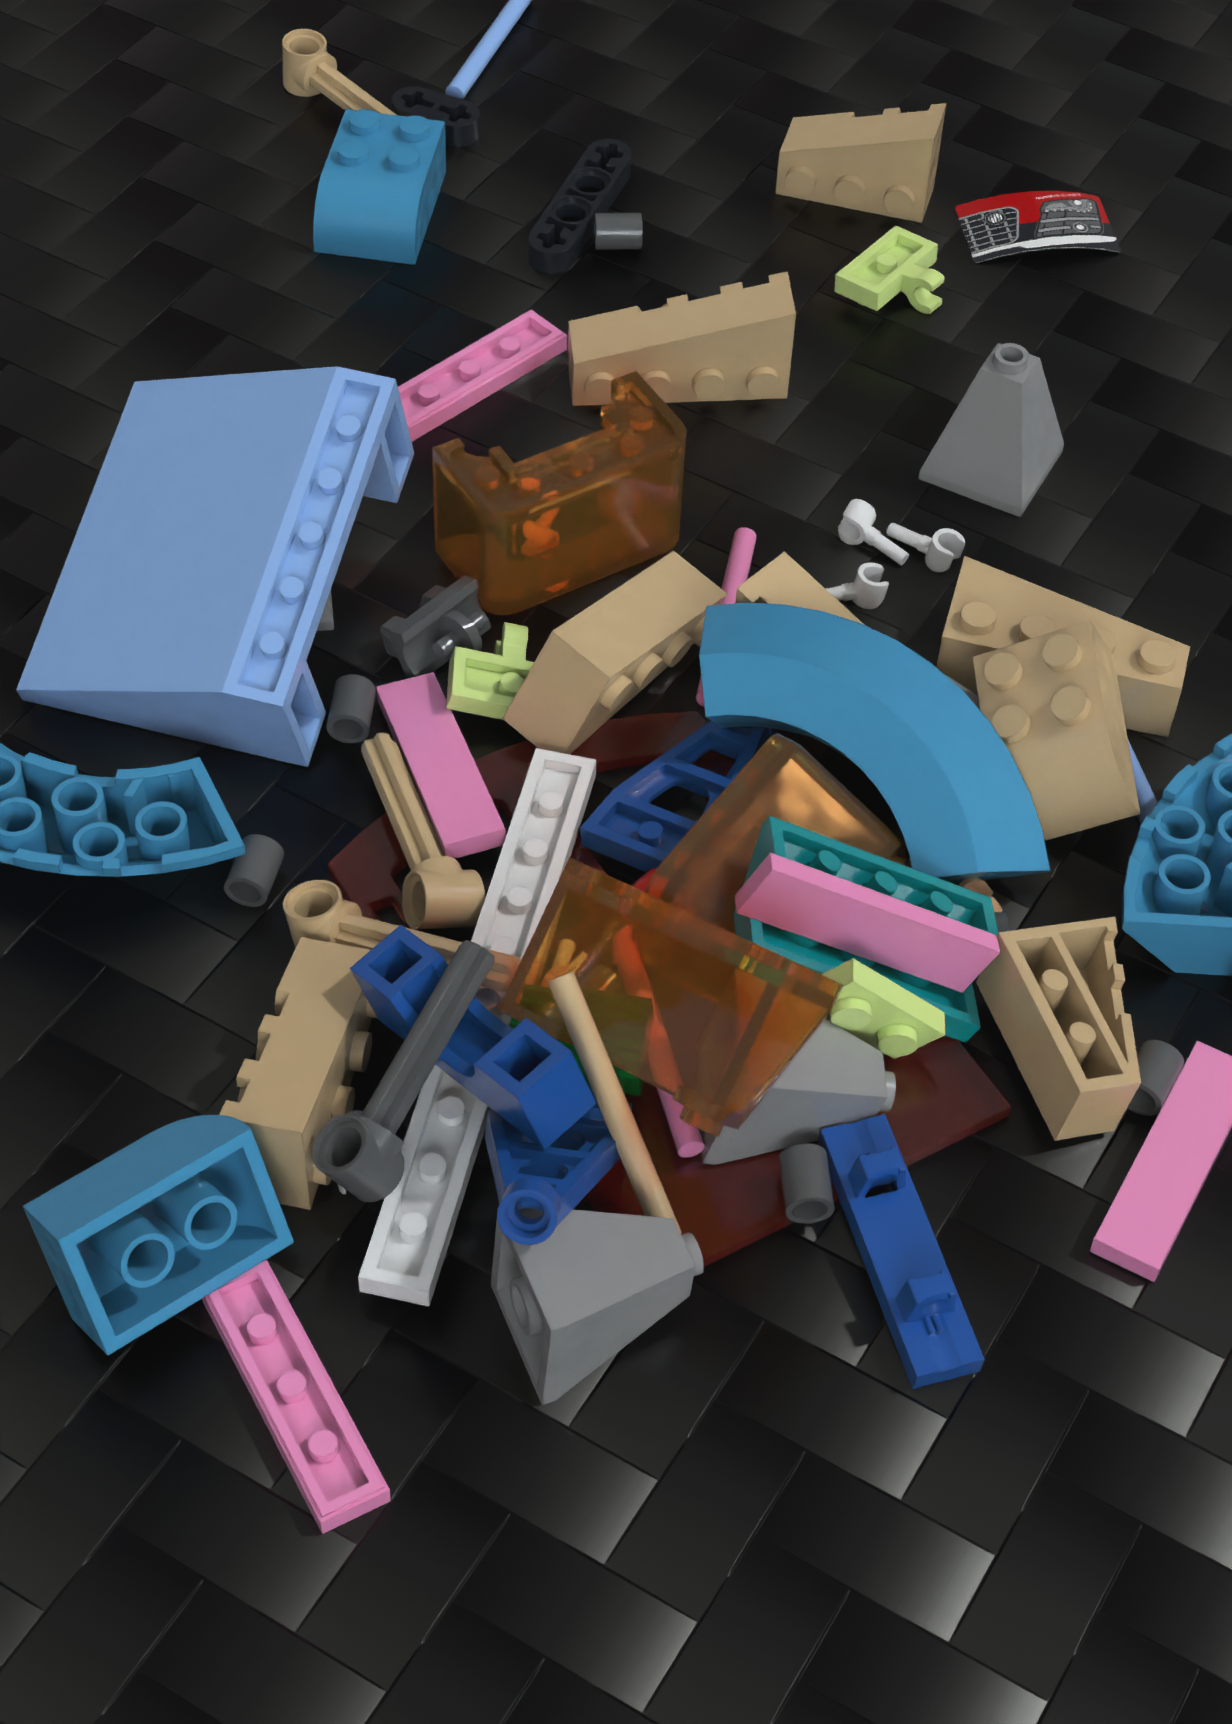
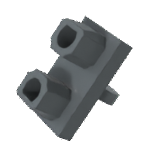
[380,575,491,679]

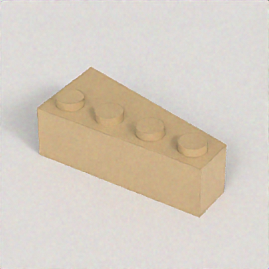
[937,556,1190,738]
[219,937,377,1210]

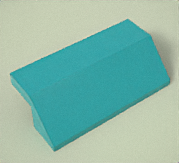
[734,816,998,1043]

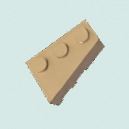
[775,103,946,223]
[976,917,1141,1141]

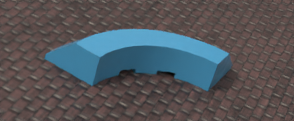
[699,603,1051,884]
[1122,734,1232,976]
[0,743,246,877]

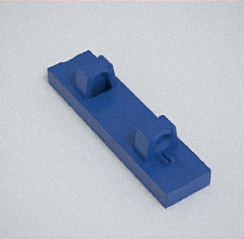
[817,1114,985,1389]

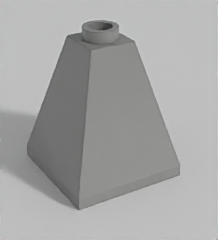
[919,343,1064,517]
[697,972,896,1165]
[491,1208,704,1405]

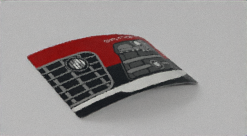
[955,191,1121,263]

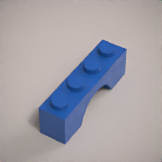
[350,925,597,1151]

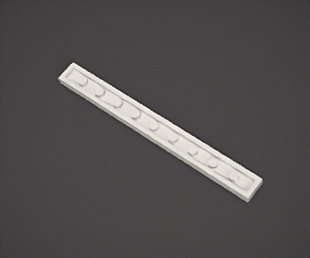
[358,748,596,1307]

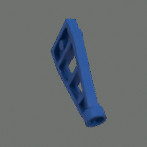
[580,721,778,890]
[485,1091,633,1245]

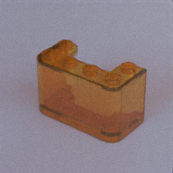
[432,371,686,615]

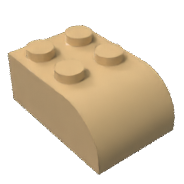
[973,620,1140,841]

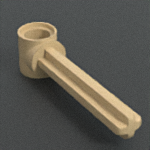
[282,29,396,115]
[361,732,485,930]
[283,880,522,992]

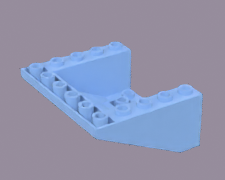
[16,366,414,767]

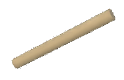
[547,971,682,1233]

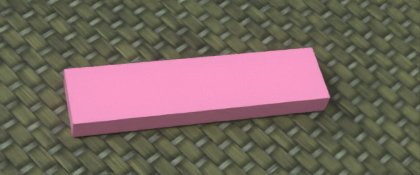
[398,310,567,442]
[376,672,506,859]
[735,852,1000,993]
[1090,1041,1232,1282]
[202,1259,391,1534]

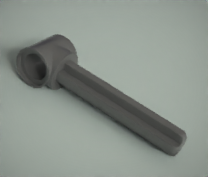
[312,940,494,1202]

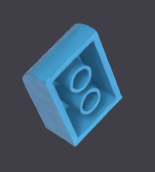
[313,109,446,265]
[23,1115,294,1355]

